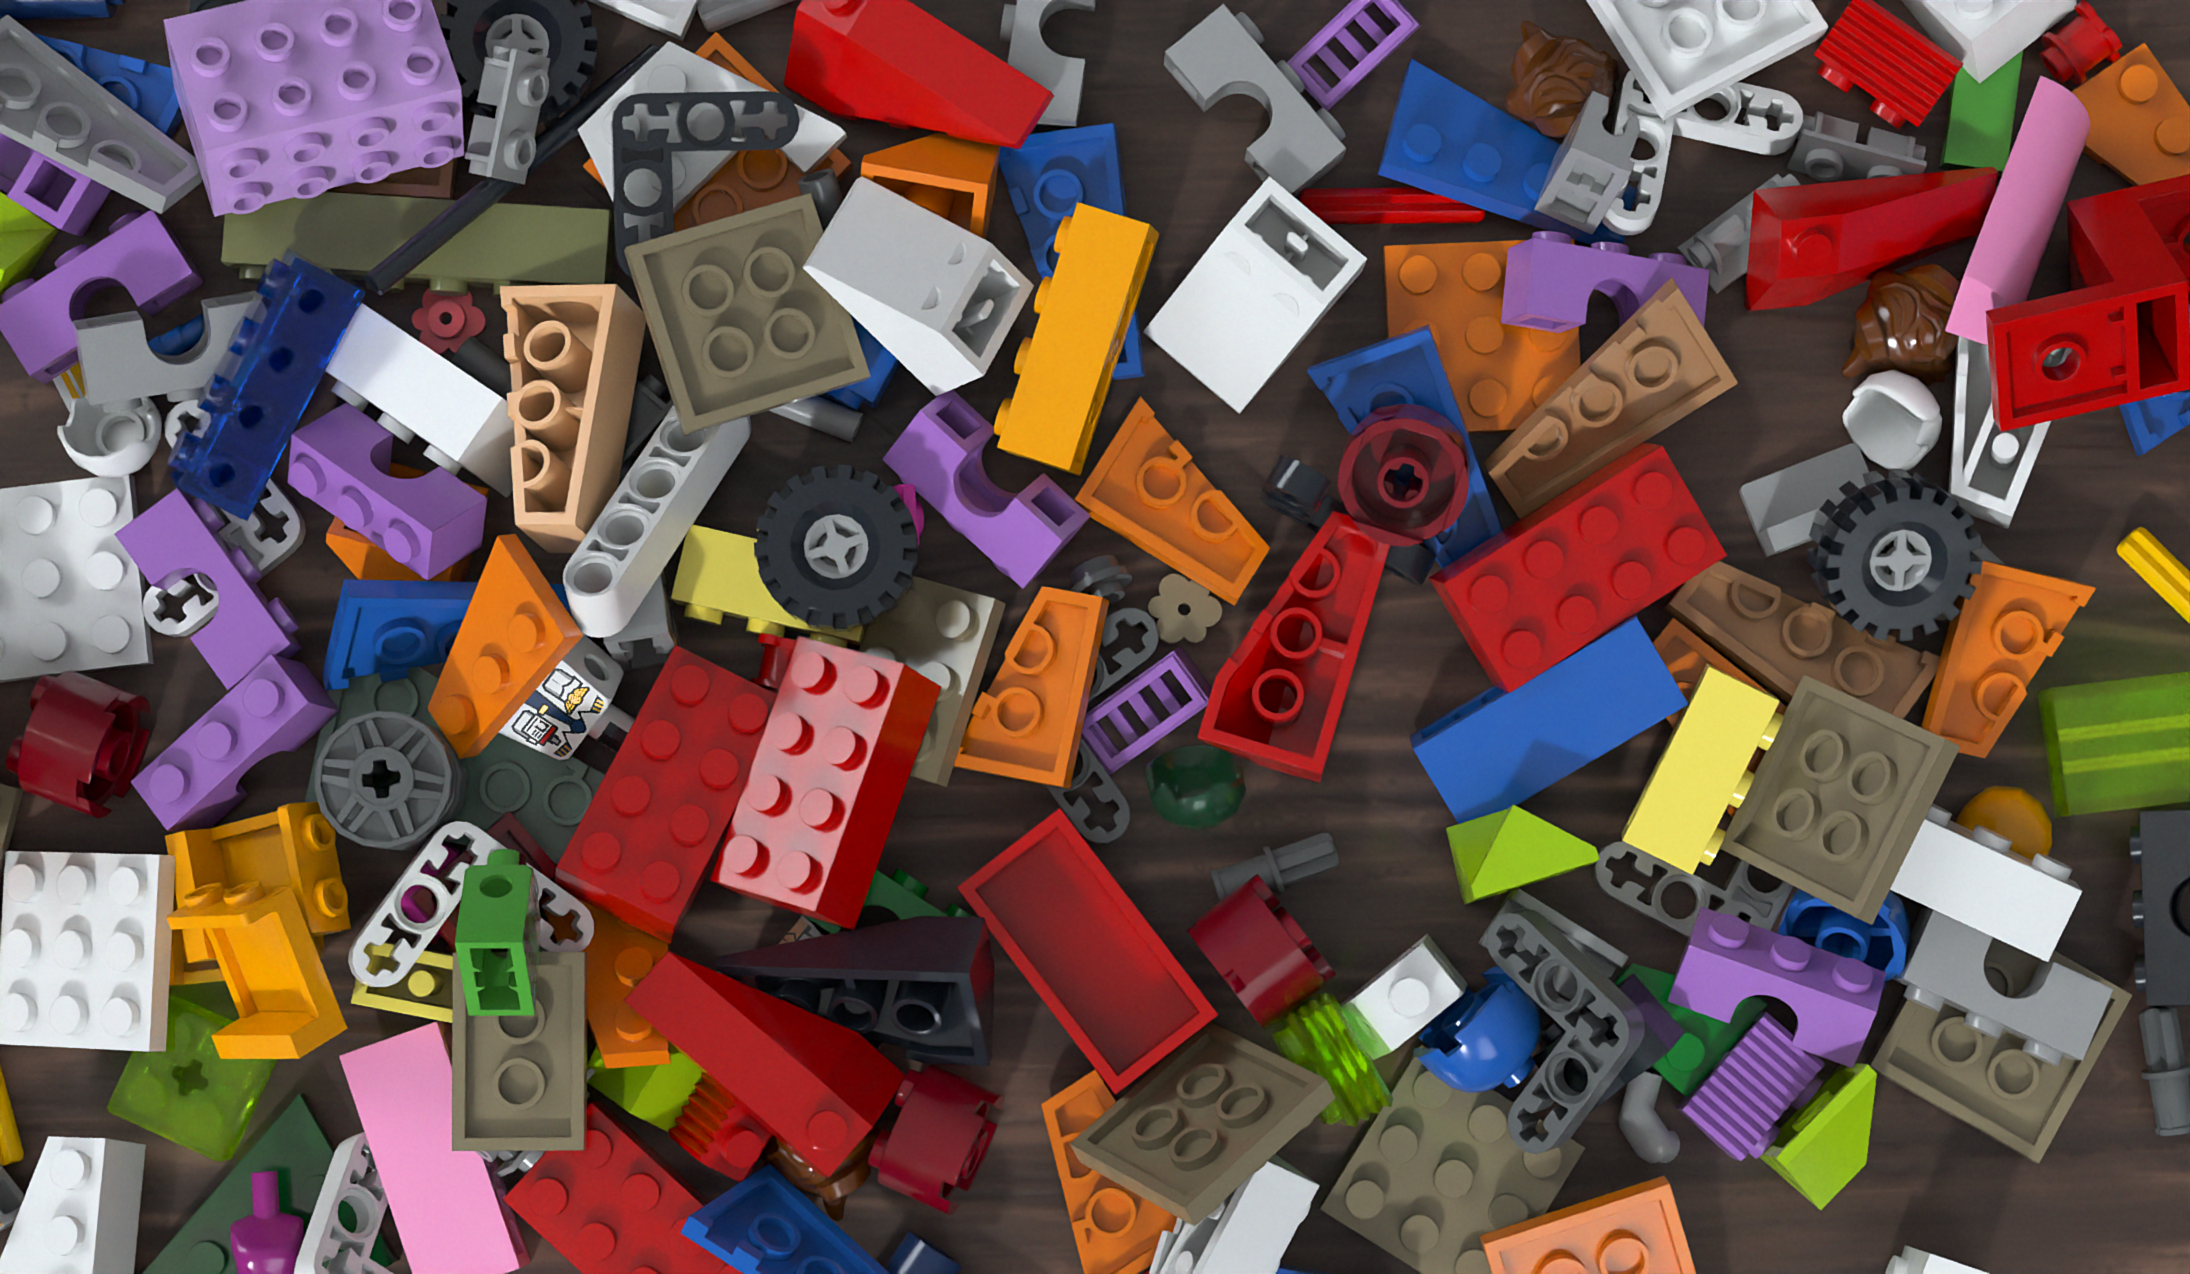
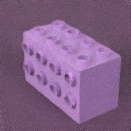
[163,0,464,217]

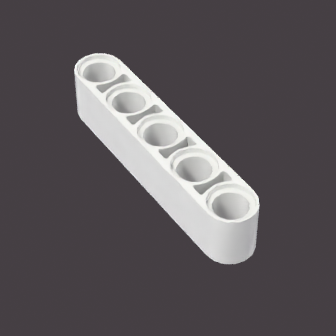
[563,405,752,638]

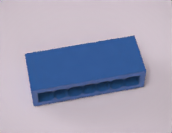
[1409,614,1689,824]

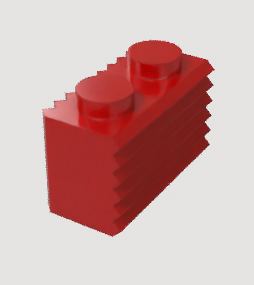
[1813,0,1963,130]
[668,1072,772,1182]

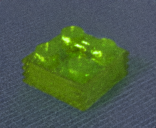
[1272,993,1393,1127]
[107,994,277,1162]

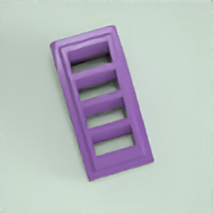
[1287,0,1422,111]
[1081,646,1212,775]

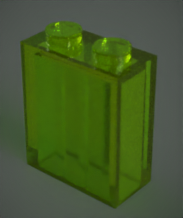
[2038,671,2190,818]

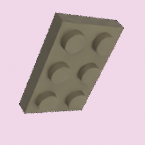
[859,576,1006,787]
[452,952,587,1151]

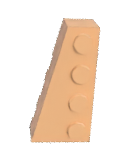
[500,284,646,553]

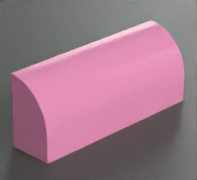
[1945,76,2090,346]
[339,1021,531,1274]

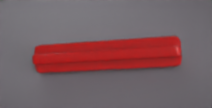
[1298,187,1486,224]

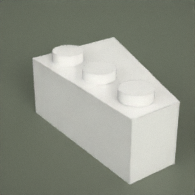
[318,303,515,498]
[1948,336,2072,529]
[1890,803,2082,962]
[0,1136,146,1274]
[1149,1154,1320,1274]

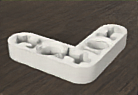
[1602,70,1803,236]
[142,400,306,637]
[348,821,594,987]
[294,1132,393,1274]

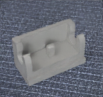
[1534,91,1640,235]

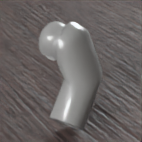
[1618,1072,1680,1163]

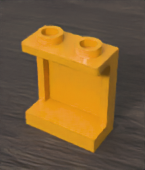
[165,802,351,963]
[166,880,348,1059]

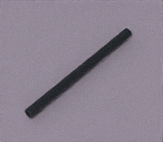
[365,44,660,295]

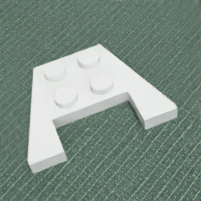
[577,41,847,243]

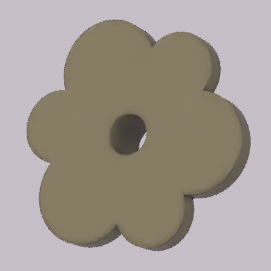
[1148,574,1222,644]

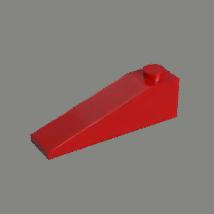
[784,0,1054,149]
[1744,167,1998,311]
[1197,511,1390,783]
[623,951,906,1178]

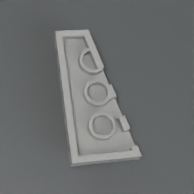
[0,15,202,214]

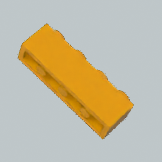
[994,202,1159,476]

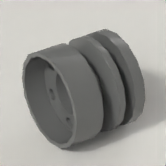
[314,711,468,851]

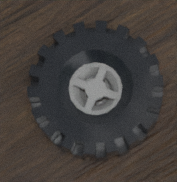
[439,0,598,129]
[754,464,919,632]
[1807,469,1983,641]

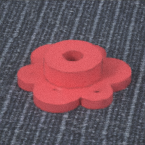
[412,288,486,355]

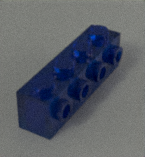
[167,249,366,521]

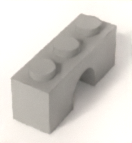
[1000,0,1096,131]
[1164,3,1346,198]
[72,290,284,413]
[1892,908,2114,1066]

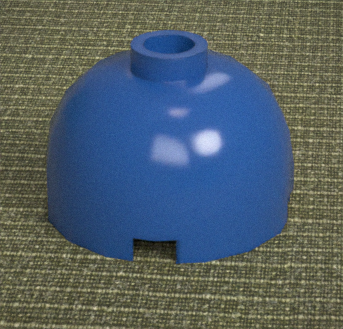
[1778,888,1910,991]
[1413,966,1541,1093]

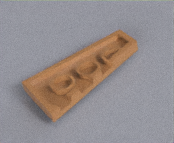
[1484,277,1738,519]
[1663,561,1940,719]

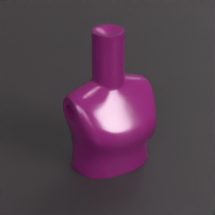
[230,1171,305,1274]

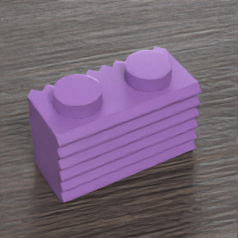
[1675,1011,1825,1161]

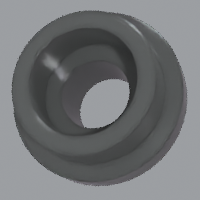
[1069,555,1132,607]

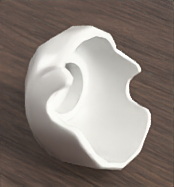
[1842,370,1942,471]
[57,395,162,477]

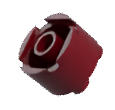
[1338,404,1470,546]
[6,671,151,818]
[1187,874,1336,1030]
[868,1064,1004,1215]

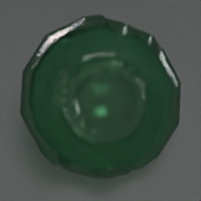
[1145,745,1246,830]

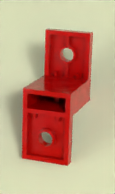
[1986,174,2190,432]

